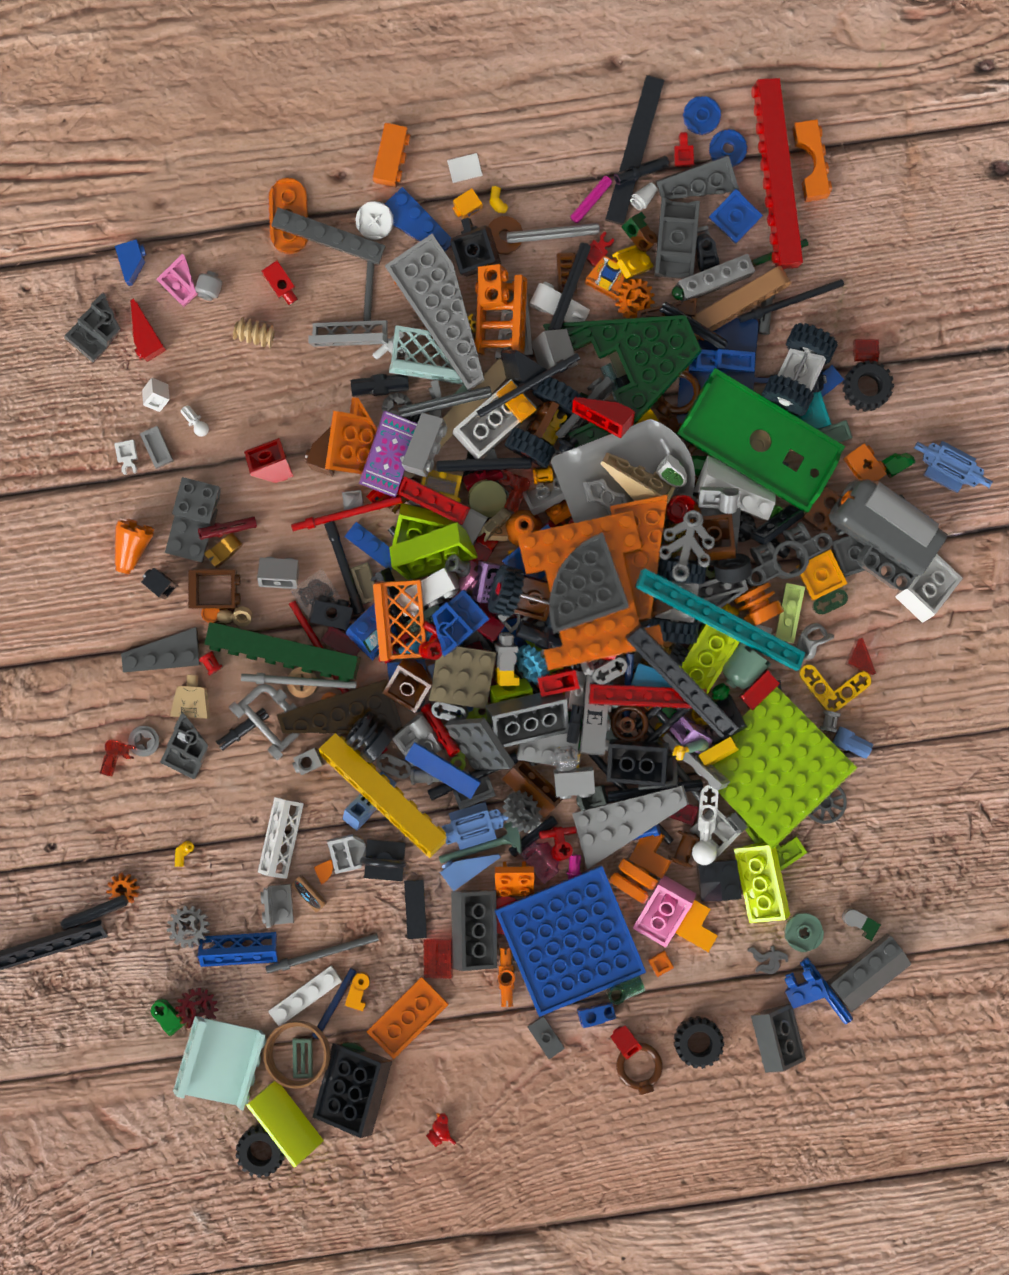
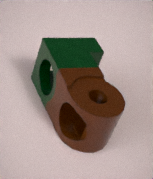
[621,212,658,252]

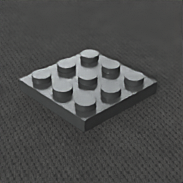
[445,718,515,770]

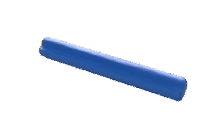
[800,958,853,1024]

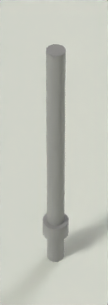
[241,673,357,689]

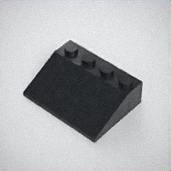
[312,1043,392,1138]

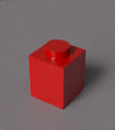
[610,1025,642,1059]

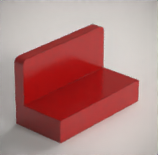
[738,670,780,710]

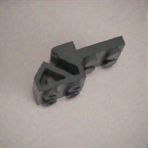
[165,477,221,563]

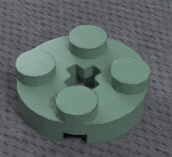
[407,604,441,633]
[784,913,824,952]

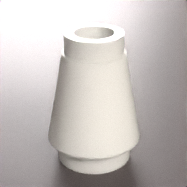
[630,182,658,210]

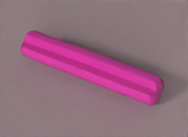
[570,176,612,224]

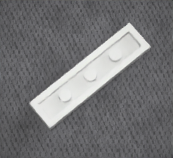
[268,965,343,1026]

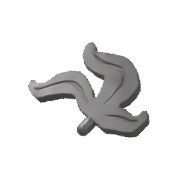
[747,946,788,974]

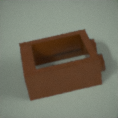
[188,570,241,609]

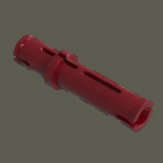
[198,516,257,540]

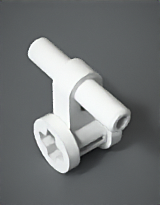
[373,331,411,361]

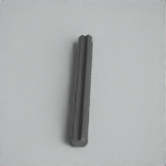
[398,386,492,418]

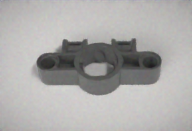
[746,522,832,587]

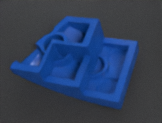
[432,589,490,657]

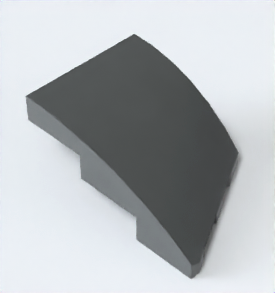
[64,293,120,363]
[160,713,209,779]

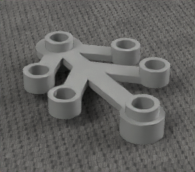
[660,511,714,581]

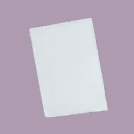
[447,153,483,183]

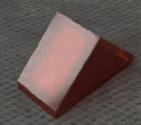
[845,638,876,675]

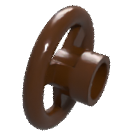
[610,706,648,741]

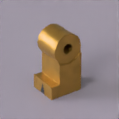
[204,533,243,568]

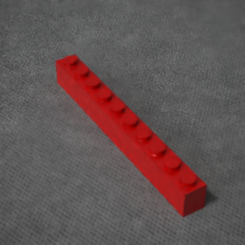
[751,78,803,269]

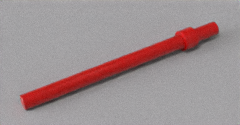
[291,496,403,531]
[289,600,349,693]

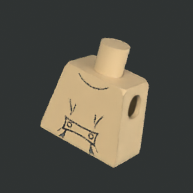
[170,675,210,719]

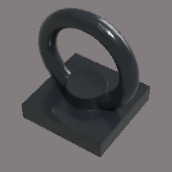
[360,839,407,881]

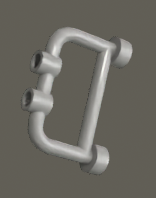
[229,684,301,761]

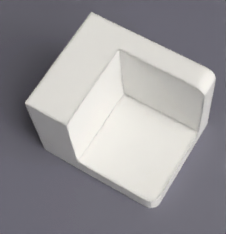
[142,378,170,412]

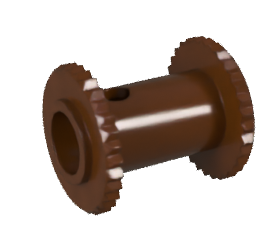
[668,830,700,868]

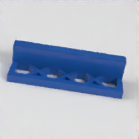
[198,932,278,967]

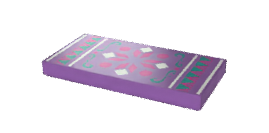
[359,411,417,497]

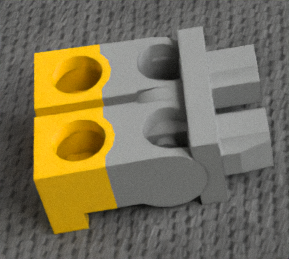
[494,632,519,686]

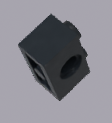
[309,595,353,630]

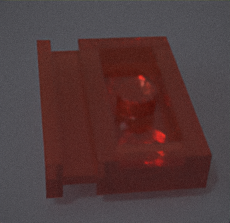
[424,939,453,979]

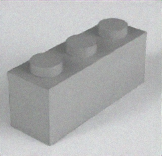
[401,413,447,477]

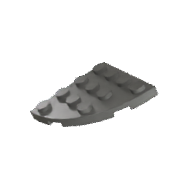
[549,533,629,634]

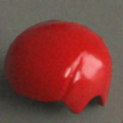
[666,494,696,524]

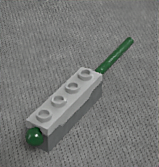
[672,239,809,302]

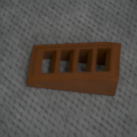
[556,253,577,294]

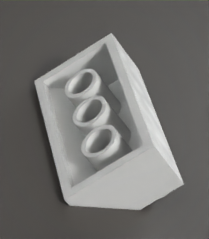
[693,456,776,520]

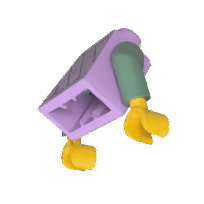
[655,716,714,760]

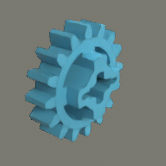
[515,644,550,685]

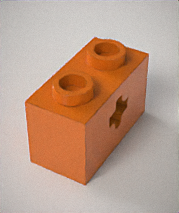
[843,443,887,481]

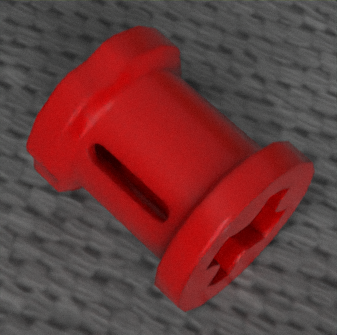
[199,651,224,676]

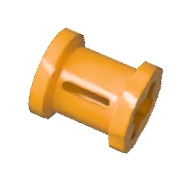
[532,465,553,485]

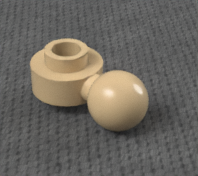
[217,606,253,627]

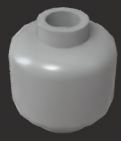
[195,271,222,301]

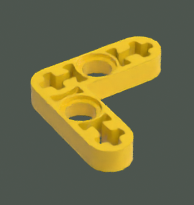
[799,665,871,712]

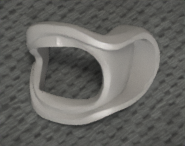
[797,623,834,660]

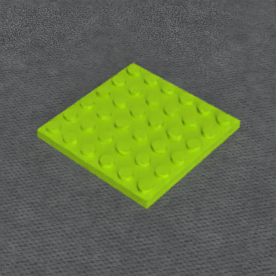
[713,687,857,849]

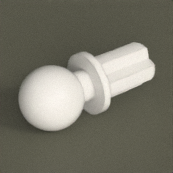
[180,405,209,437]

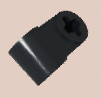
[696,233,720,272]

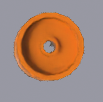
[609,858,659,904]

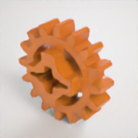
[615,278,655,319]

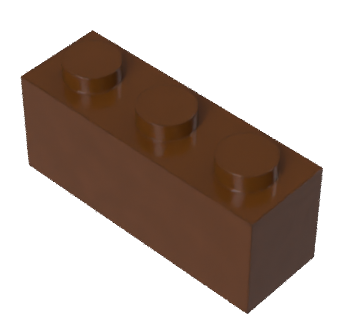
[502,760,563,818]

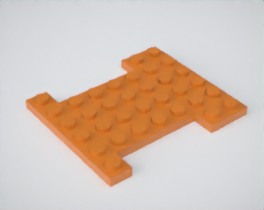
[517,511,664,670]

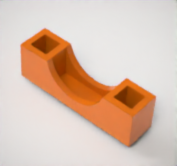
[792,119,832,202]

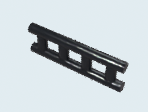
[622,707,691,742]

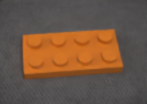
[366,976,449,1060]

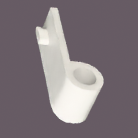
[529,282,590,323]

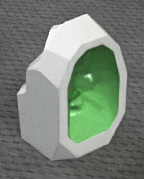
[656,455,687,487]

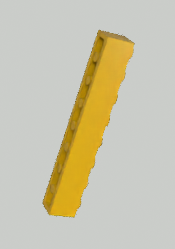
[319,733,447,858]

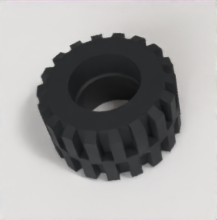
[842,360,894,412]
[674,1016,724,1069]
[235,1124,285,1178]

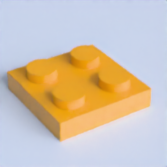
[795,549,848,601]

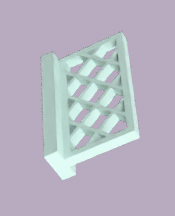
[389,325,464,385]

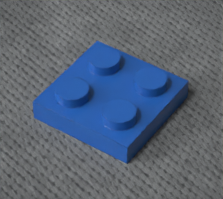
[709,189,763,244]

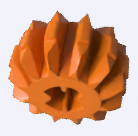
[106,873,140,903]

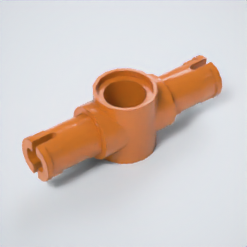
[498,947,515,1007]

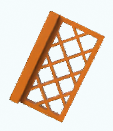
[373,580,427,661]

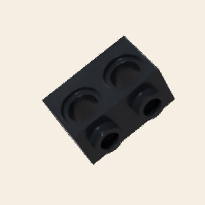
[141,568,178,600]

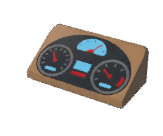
[291,875,327,912]

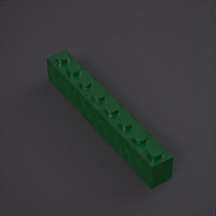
[204,622,361,682]

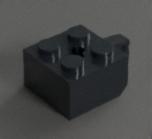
[450,218,502,277]

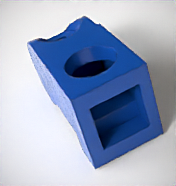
[577,1002,616,1028]

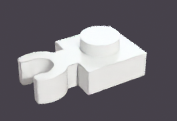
[114,440,138,475]

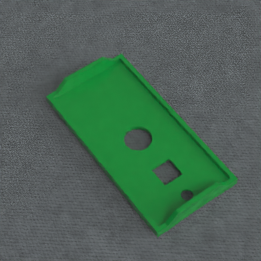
[676,368,845,513]

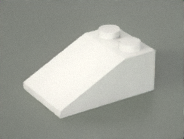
[895,554,963,623]

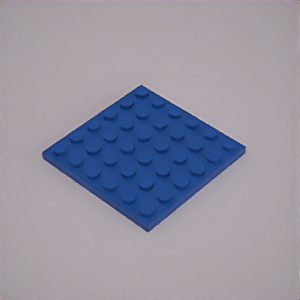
[495,865,646,1017]

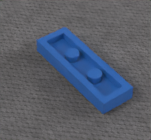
[344,522,393,570]

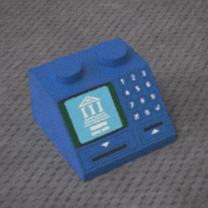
[345,603,399,661]

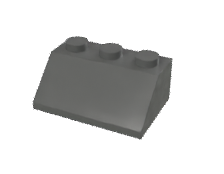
[751,1004,806,1073]

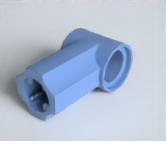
[832,726,874,759]

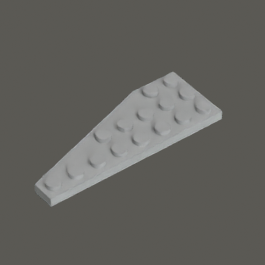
[385,234,485,391]

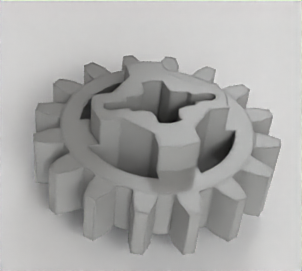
[167,906,210,948]

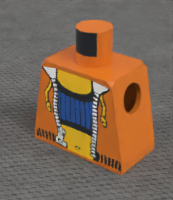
[585,251,625,301]

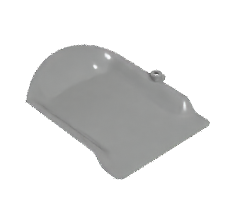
[551,419,695,523]

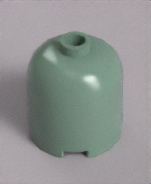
[722,642,771,689]

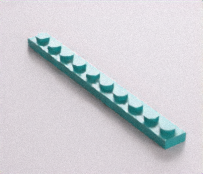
[635,568,805,671]

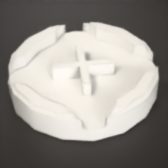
[355,201,394,240]

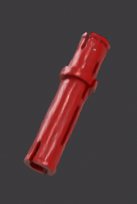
[420,703,460,757]

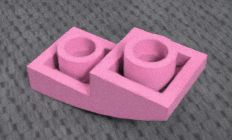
[459,561,479,592]

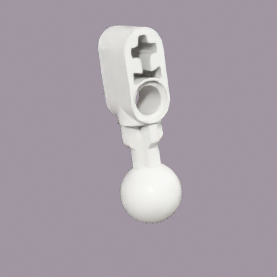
[692,785,719,865]

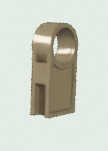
[478,508,511,542]

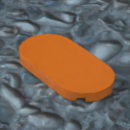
[269,178,308,254]

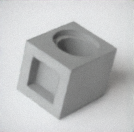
[292,748,324,775]

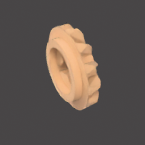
[287,667,317,698]

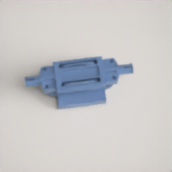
[914,441,993,493]
[442,802,508,850]

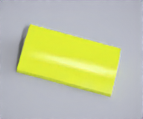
[681,623,740,694]
[734,842,790,923]
[246,1080,324,1167]

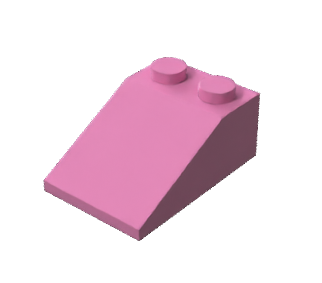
[633,875,696,947]

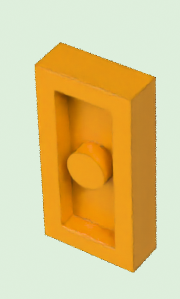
[496,380,536,423]

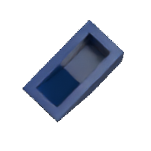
[115,239,147,286]

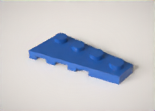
[384,187,451,252]

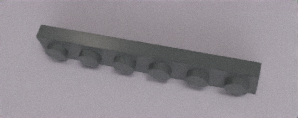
[271,208,386,265]

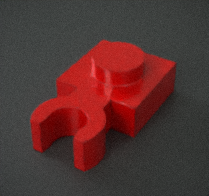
[586,232,614,267]

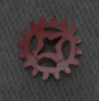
[175,988,219,1029]

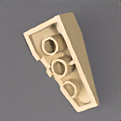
[601,453,676,504]

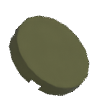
[468,479,506,518]

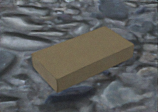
[350,562,375,605]

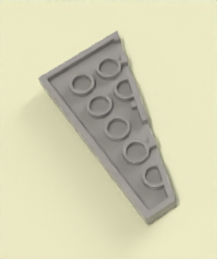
[573,785,688,870]

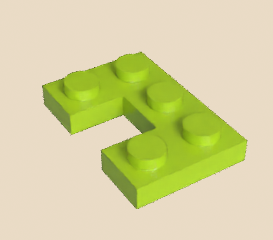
[745,823,807,871]

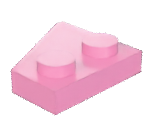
[156,254,197,307]

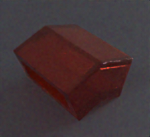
[853,339,880,362]

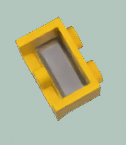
[421,470,462,497]

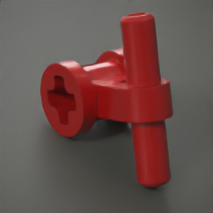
[419,621,442,660]
[539,826,577,861]

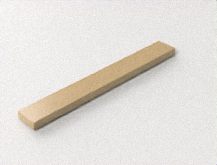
[403,358,506,479]

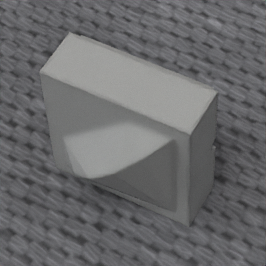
[342,490,363,510]

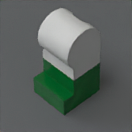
[842,908,881,941]

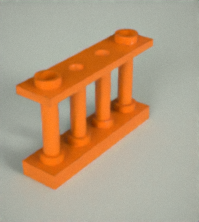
[474,275,527,356]

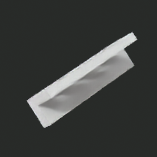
[258,797,304,879]

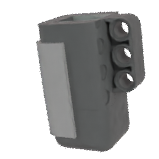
[829,479,947,590]

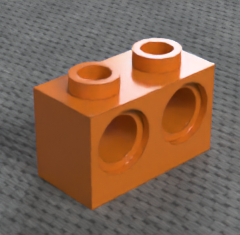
[478,264,510,309]

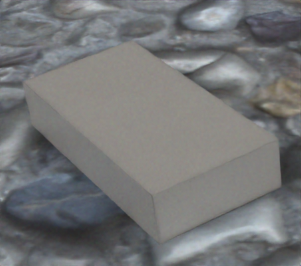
[140,426,174,469]

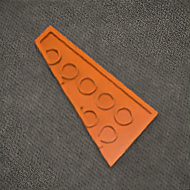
[610,495,668,620]

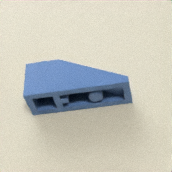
[343,771,396,831]
[440,853,501,892]

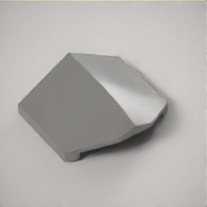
[327,834,366,874]

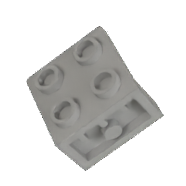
[261,884,294,928]

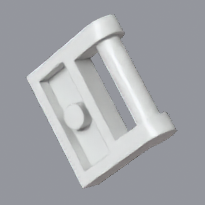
[689,805,741,857]

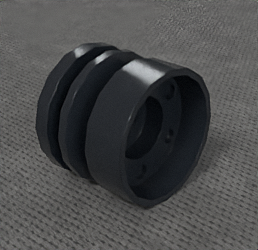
[345,711,396,763]

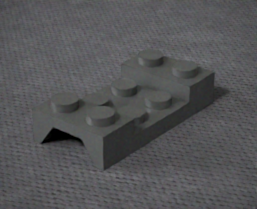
[654,198,700,279]

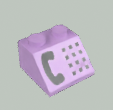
[472,560,502,603]

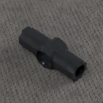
[351,374,410,397]
[516,620,562,650]

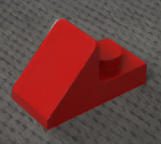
[470,532,499,566]
[537,669,580,697]

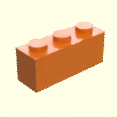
[373,123,411,188]

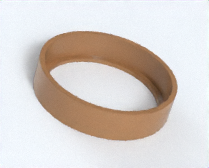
[263,1021,330,1089]

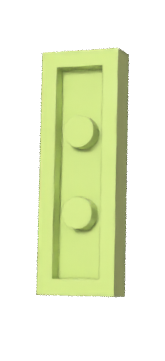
[775,583,805,643]

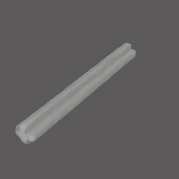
[506,223,600,243]

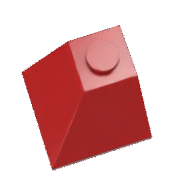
[244,438,293,483]

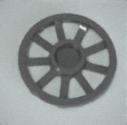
[808,786,847,824]

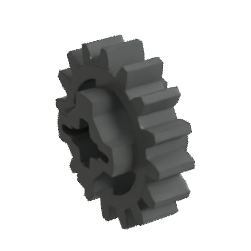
[502,790,542,833]

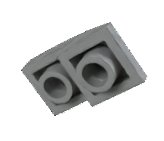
[428,379,442,418]

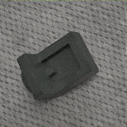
[576,785,609,812]

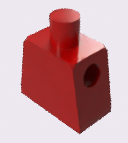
[261,260,298,305]

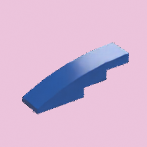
[689,349,755,372]

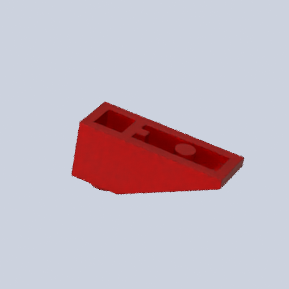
[130,298,166,362]
[572,397,635,438]

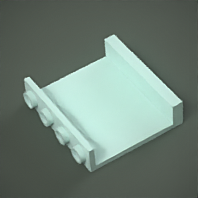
[173,1016,266,1110]

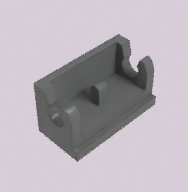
[453,776,496,810]

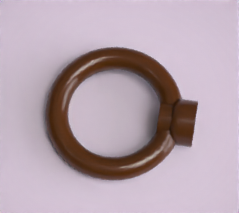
[656,372,701,417]
[616,1043,663,1095]

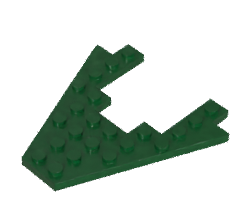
[533,315,702,448]

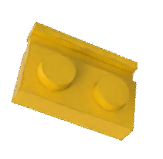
[612,245,654,279]

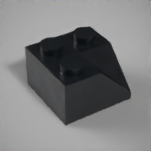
[696,859,742,902]

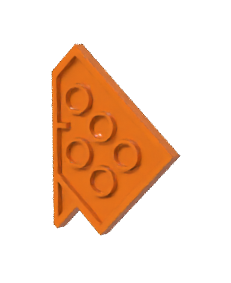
[325,397,377,474]

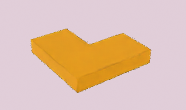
[675,899,718,952]

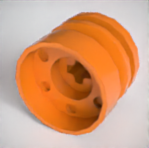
[733,582,784,626]

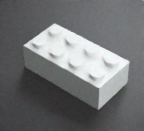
[452,379,537,459]

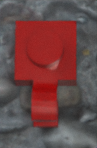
[674,132,694,167]

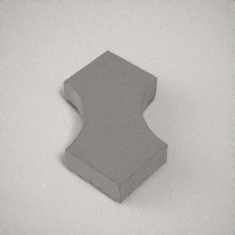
[583,478,627,516]

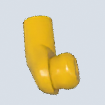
[489,186,508,213]
[174,841,194,867]

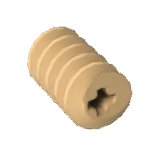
[233,317,275,349]

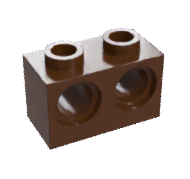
[801,486,841,532]

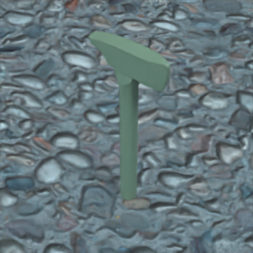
[439,822,522,864]

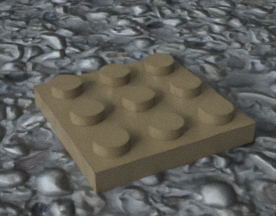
[429,646,496,709]

